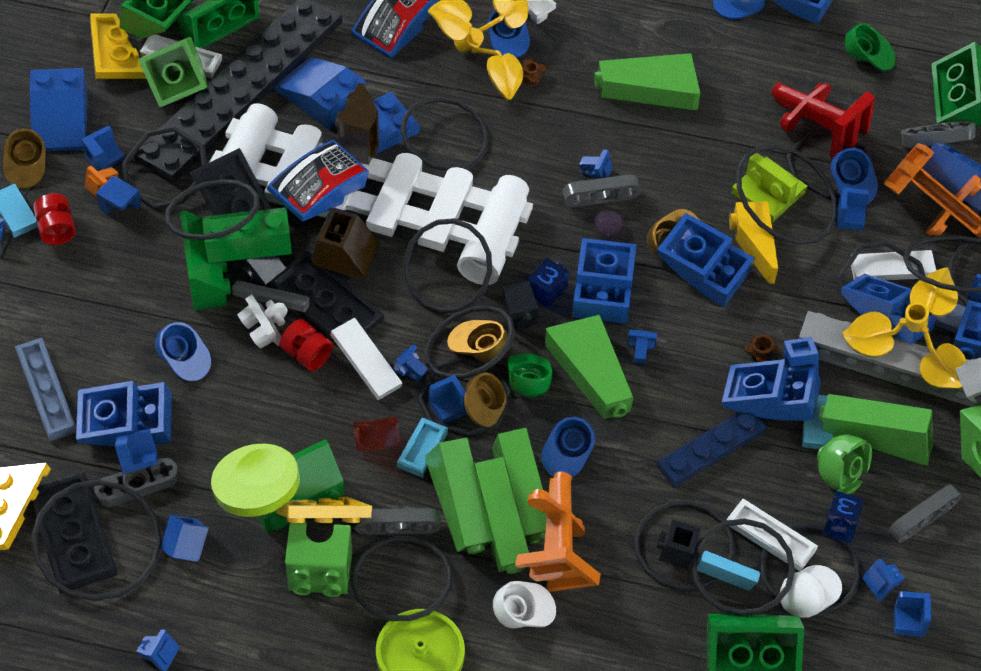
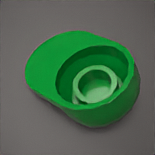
[844,23,895,71]
[507,353,552,397]

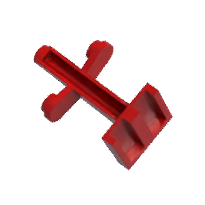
[771,82,875,158]

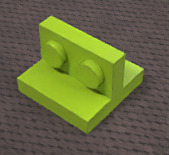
[731,153,807,223]

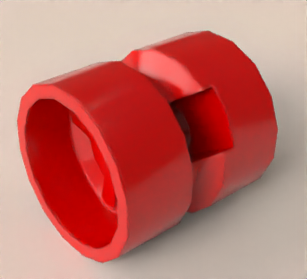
[33,193,76,245]
[279,319,333,372]

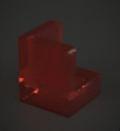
[353,416,401,451]

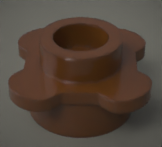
[522,59,546,85]
[745,334,779,362]

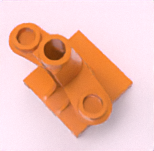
[883,143,981,238]
[515,472,601,592]

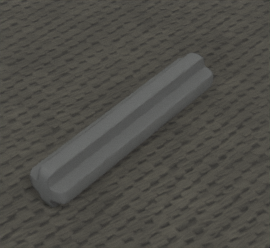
[232,280,310,312]

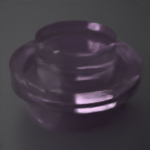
[595,210,622,236]

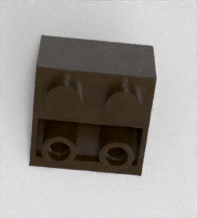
[335,83,379,165]
[312,207,379,280]

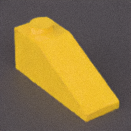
[729,202,778,284]

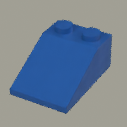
[274,57,366,130]
[30,68,88,151]

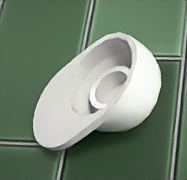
[780,565,842,617]
[493,581,556,628]

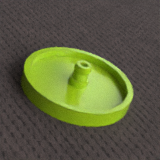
[211,444,300,517]
[376,609,465,671]

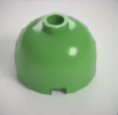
[817,434,872,495]

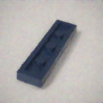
[657,412,766,488]

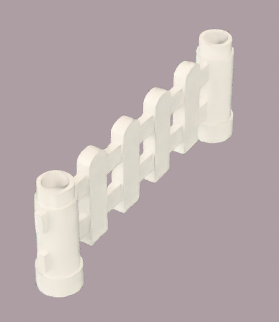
[210,104,533,285]

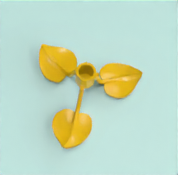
[428,0,529,101]
[842,268,966,389]

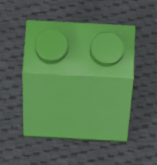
[138,36,208,107]

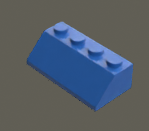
[922,143,981,215]

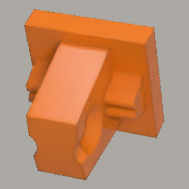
[85,166,119,198]

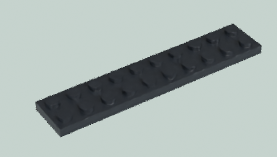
[134,0,343,182]

